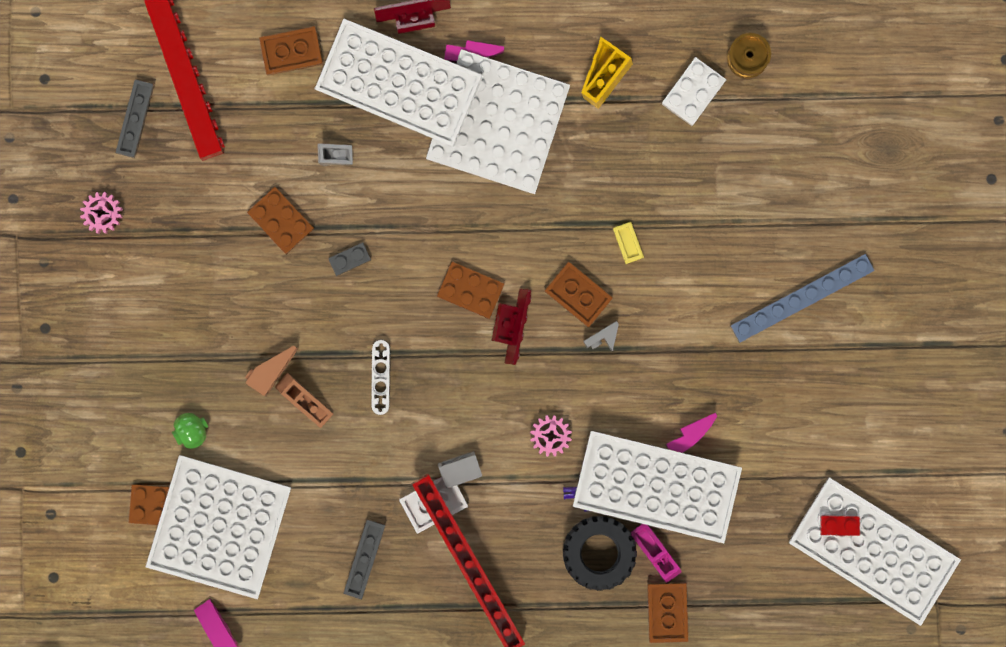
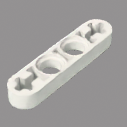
[372,340,390,415]

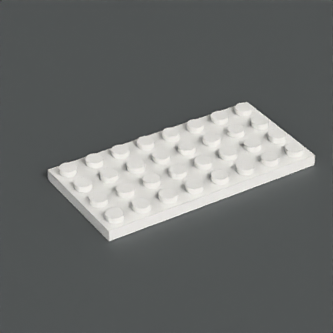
[315,19,483,147]
[573,431,742,543]
[788,477,961,626]

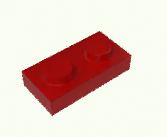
[820,516,860,536]

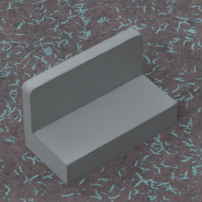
[438,451,482,488]

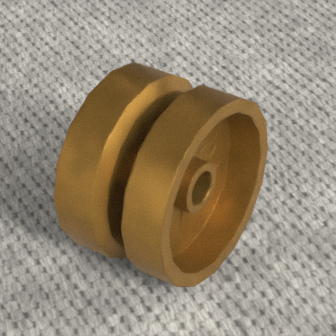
[727,33,772,79]

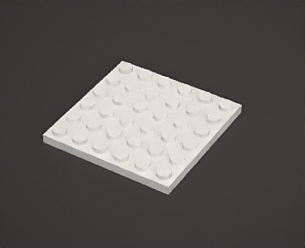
[426,50,570,194]
[146,455,291,599]

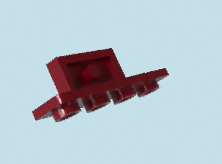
[374,0,451,34]
[491,289,531,365]

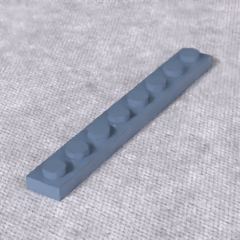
[730,254,874,343]

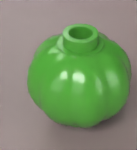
[172,413,208,449]

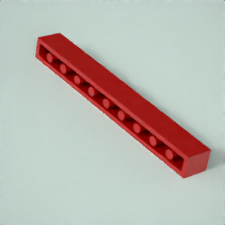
[144,0,225,161]
[411,474,525,647]

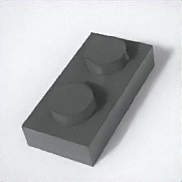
[328,243,371,276]

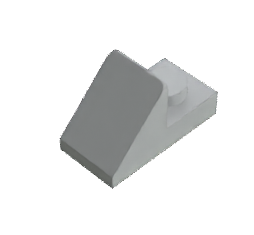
[318,144,353,166]
[583,321,619,352]

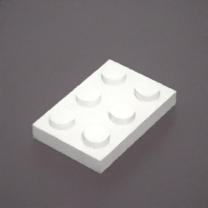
[662,57,726,126]
[399,477,468,534]

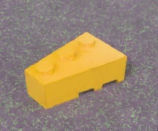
[581,37,633,109]

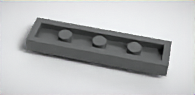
[115,80,154,158]
[343,520,386,600]

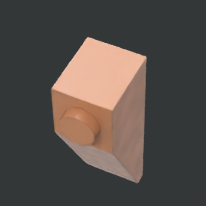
[245,346,298,397]
[275,373,333,428]

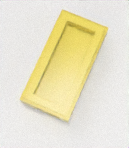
[613,222,644,264]

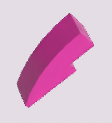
[444,40,504,63]
[665,413,717,453]
[631,524,682,583]
[194,599,240,647]

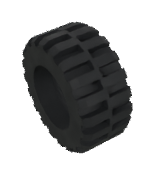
[563,516,637,591]

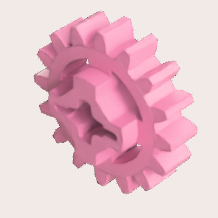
[80,192,123,234]
[530,415,572,457]

